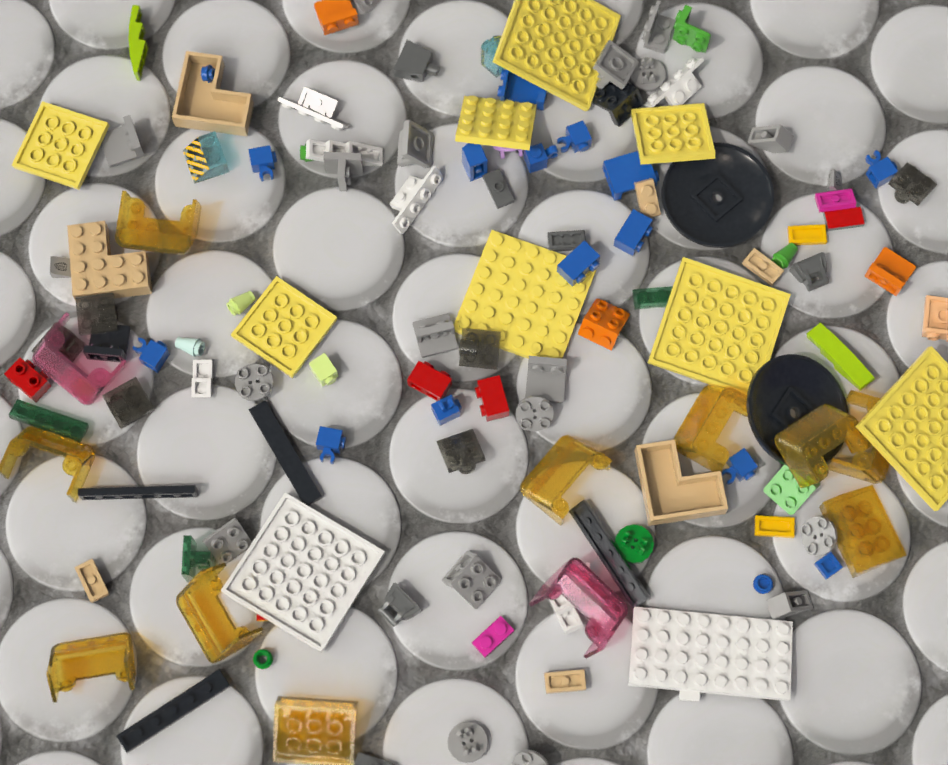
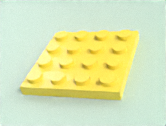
[455,96,537,150]
[12,101,110,190]
[631,103,715,165]
[231,276,338,378]

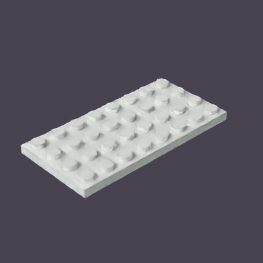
[628,607,793,701]

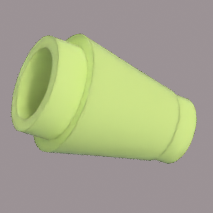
[226,291,256,316]

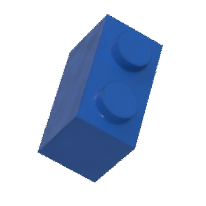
[462,143,488,182]
[613,209,653,256]
[557,240,600,287]

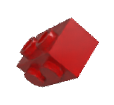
[4,358,52,403]
[407,361,452,401]
[474,375,509,422]

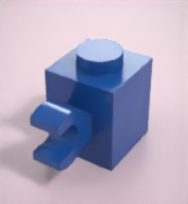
[557,120,592,153]
[524,143,558,173]
[248,145,277,181]
[865,150,898,189]
[132,338,170,373]
[431,394,462,426]
[316,426,346,464]
[721,448,758,485]

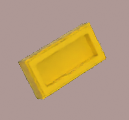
[787,224,827,245]
[754,515,795,538]

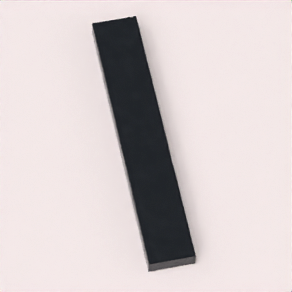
[248,400,322,506]
[78,485,198,500]
[569,500,651,609]
[116,669,231,753]

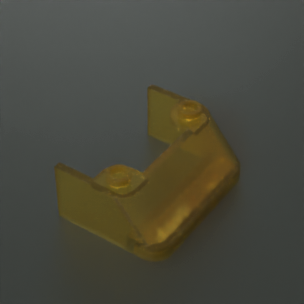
[826,390,890,484]
[0,426,95,503]
[176,562,263,663]
[46,633,136,703]

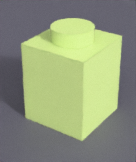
[309,353,339,387]

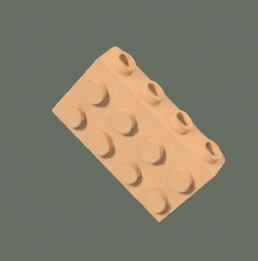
[922,295,948,342]

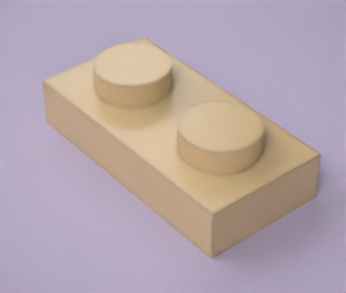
[634,178,661,218]
[742,248,784,286]
[74,559,110,603]
[544,669,586,694]

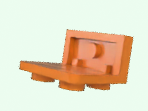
[314,0,359,35]
[578,299,630,351]

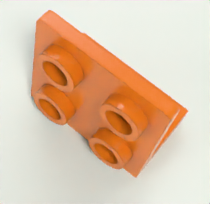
[864,247,916,297]

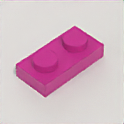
[815,188,856,213]
[472,616,514,658]

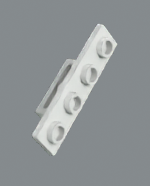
[644,58,704,108]
[278,87,349,131]
[390,165,444,234]

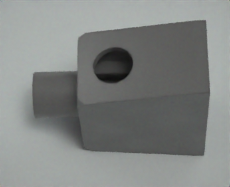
[394,40,440,82]

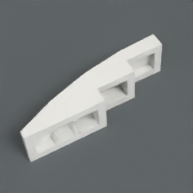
[306,139,383,166]

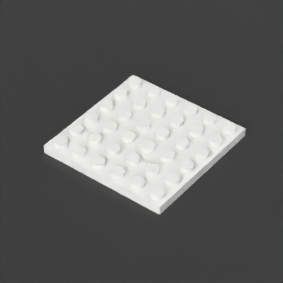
[221,493,385,653]

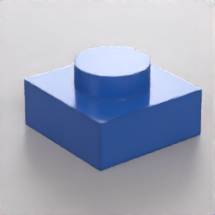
[814,552,843,580]

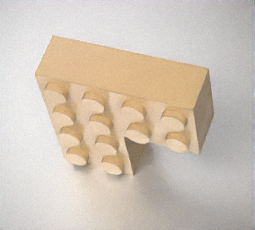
[172,51,254,137]
[67,221,152,303]
[634,439,728,526]

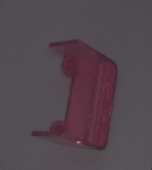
[32,312,126,405]
[529,558,628,659]

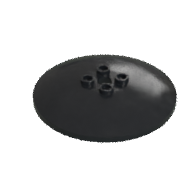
[661,142,774,248]
[746,354,849,469]

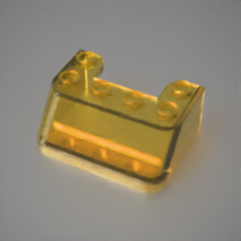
[115,191,202,255]
[673,385,747,472]
[775,404,872,488]

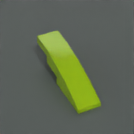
[128,5,148,81]
[806,322,875,391]

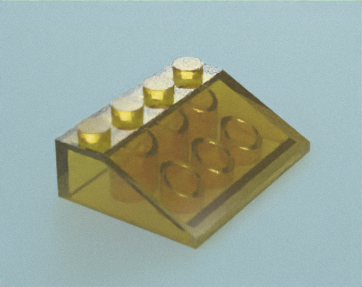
[819,485,907,578]
[273,696,358,765]

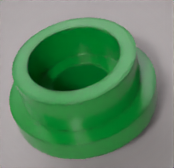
[253,649,273,669]

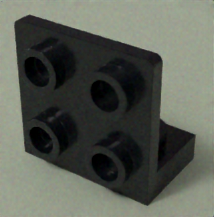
[591,81,645,127]
[83,322,131,363]

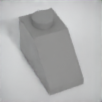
[747,125,794,153]
[766,590,813,619]

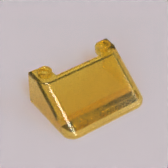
[520,435,612,526]

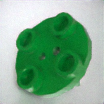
[615,524,654,564]

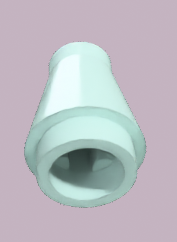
[175,337,205,357]

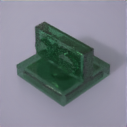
[181,535,216,583]

